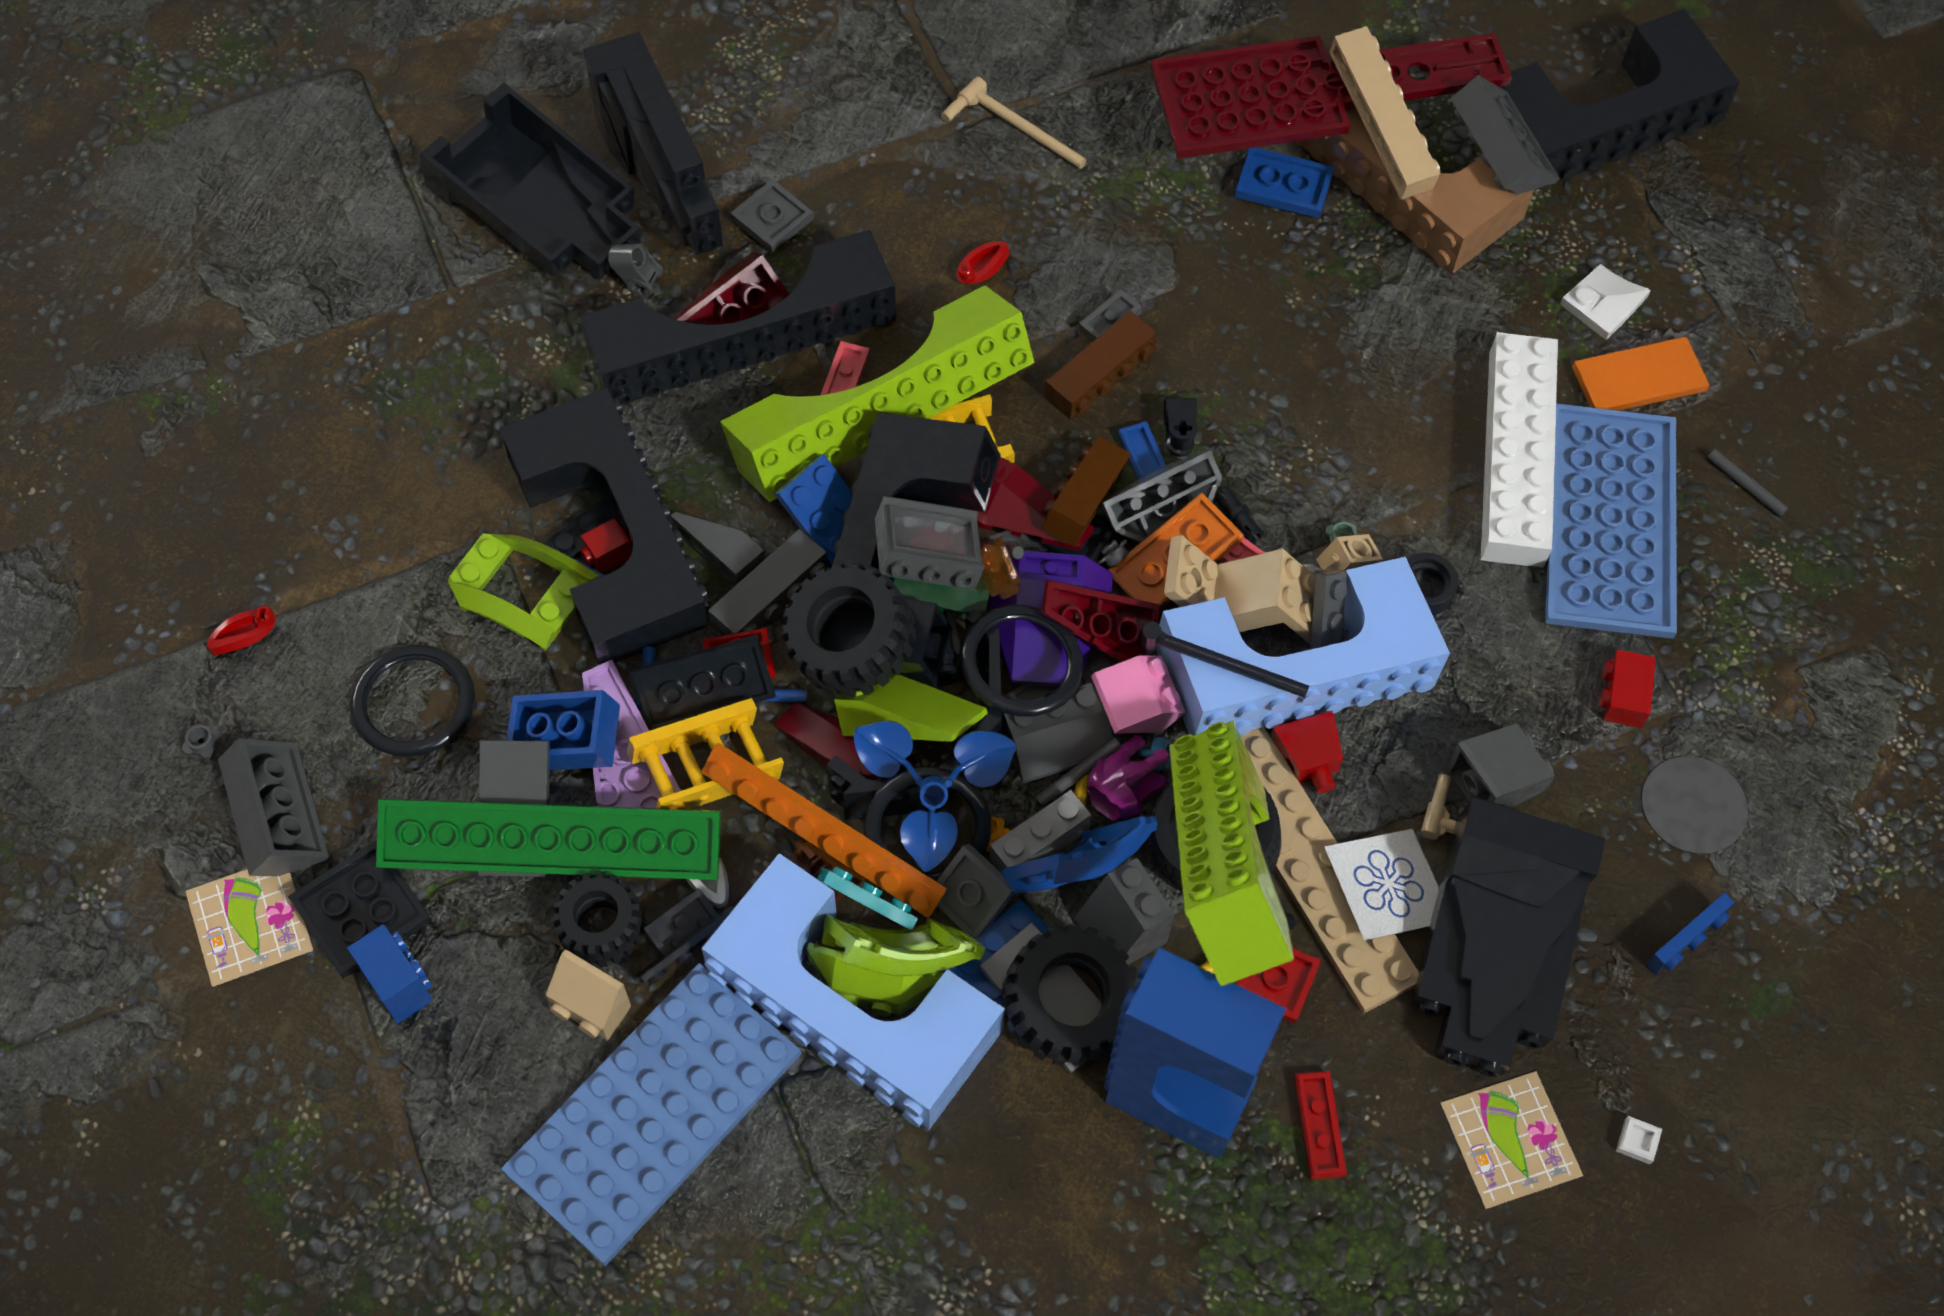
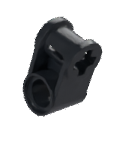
[1164,397,1197,457]

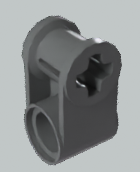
[608,243,663,298]

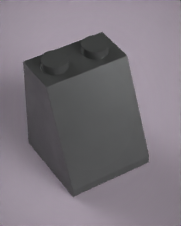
[1445,723,1555,809]
[1074,858,1175,965]

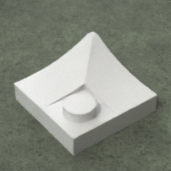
[1560,264,1651,340]

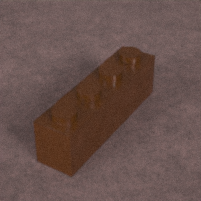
[1044,311,1157,420]
[1041,436,1131,547]

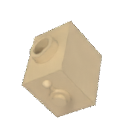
[1316,534,1383,572]

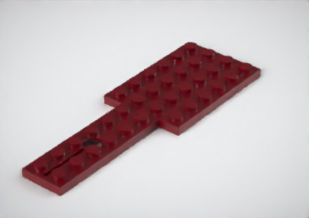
[1150,33,1512,159]

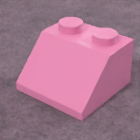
[1091,656,1186,734]

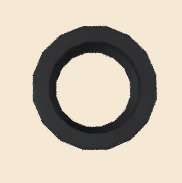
[1407,552,1458,615]

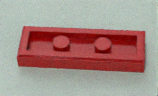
[1294,1071,1347,1181]

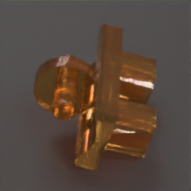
[980,536,1021,599]

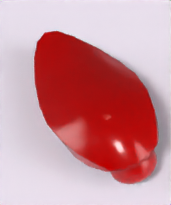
[956,241,1010,285]
[207,606,276,656]

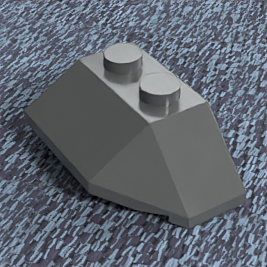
[1101,450,1223,543]

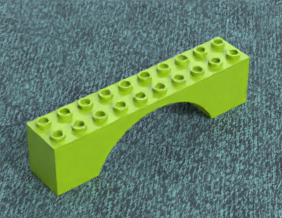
[720,285,1035,502]
[1169,720,1294,987]

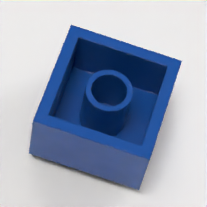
[347,924,433,1024]

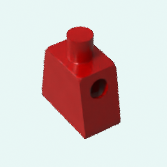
[1271,711,1343,794]

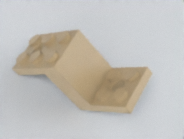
[1164,535,1316,644]

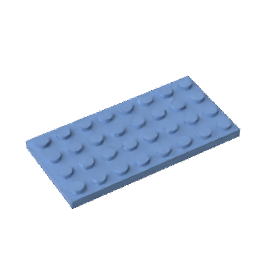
[1545,403,1677,639]
[501,963,802,1267]

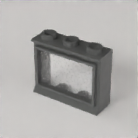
[875,496,985,590]

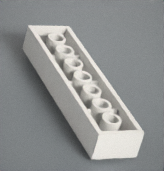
[1481,332,1558,568]

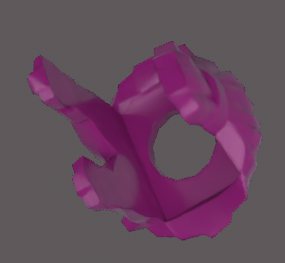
[1086,735,1170,822]

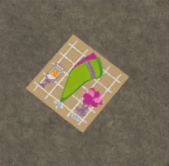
[185,869,313,987]
[1440,1071,1583,1209]

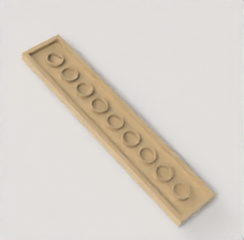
[1241,727,1419,1014]

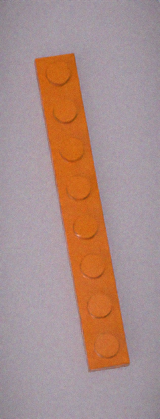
[701,743,947,919]

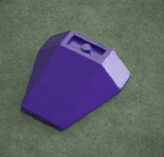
[984,551,1112,686]

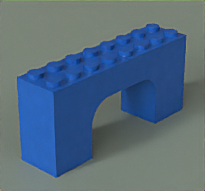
[1103,948,1286,1159]

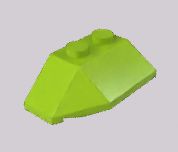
[807,942,943,1017]

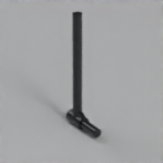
[1141,621,1310,698]

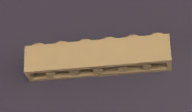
[1329,26,1440,200]

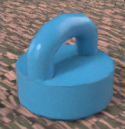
[1138,737,1171,770]

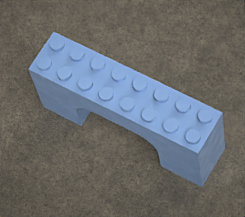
[1156,557,1450,736]
[702,853,1005,1130]

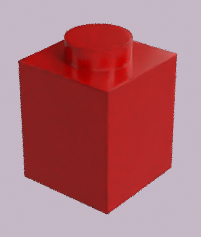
[580,518,632,574]

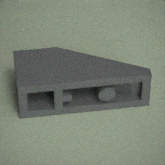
[671,512,765,586]

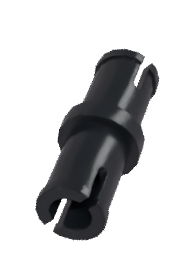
[1214,486,1264,544]

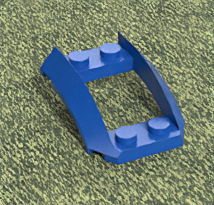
[1002,816,1158,894]

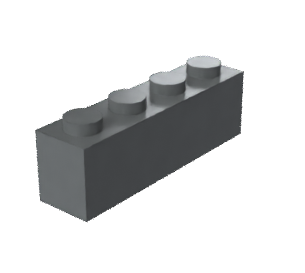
[708,529,828,636]

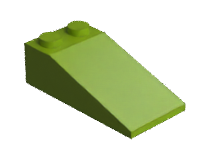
[834,674,988,742]

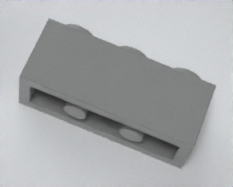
[989,790,1091,874]

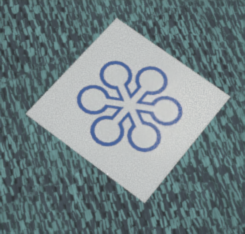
[1324,829,1439,940]

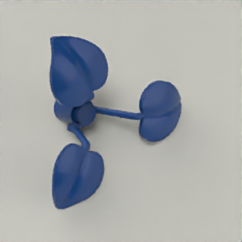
[854,721,1017,872]

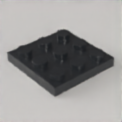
[288,840,432,979]

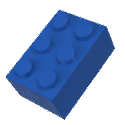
[507,690,620,770]

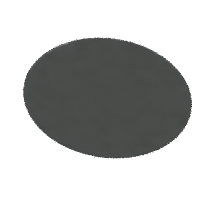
[1642,756,1748,853]

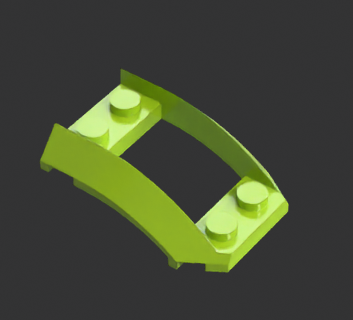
[448,534,600,651]
[822,914,986,976]

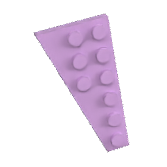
[582,660,691,810]

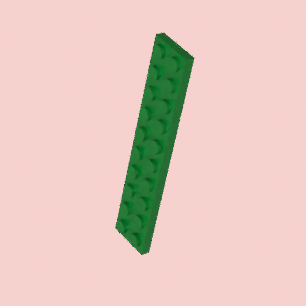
[376,798,721,880]

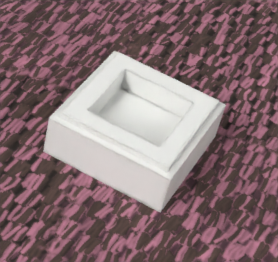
[1616,1116,1662,1164]

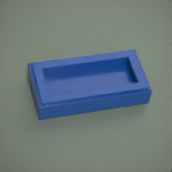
[1117,421,1166,480]

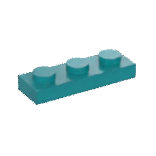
[817,866,918,930]

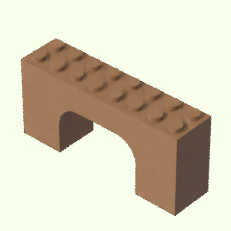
[1295,108,1534,274]

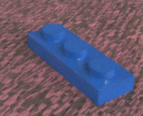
[1645,893,1735,975]

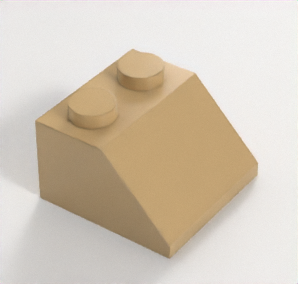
[546,949,631,1041]

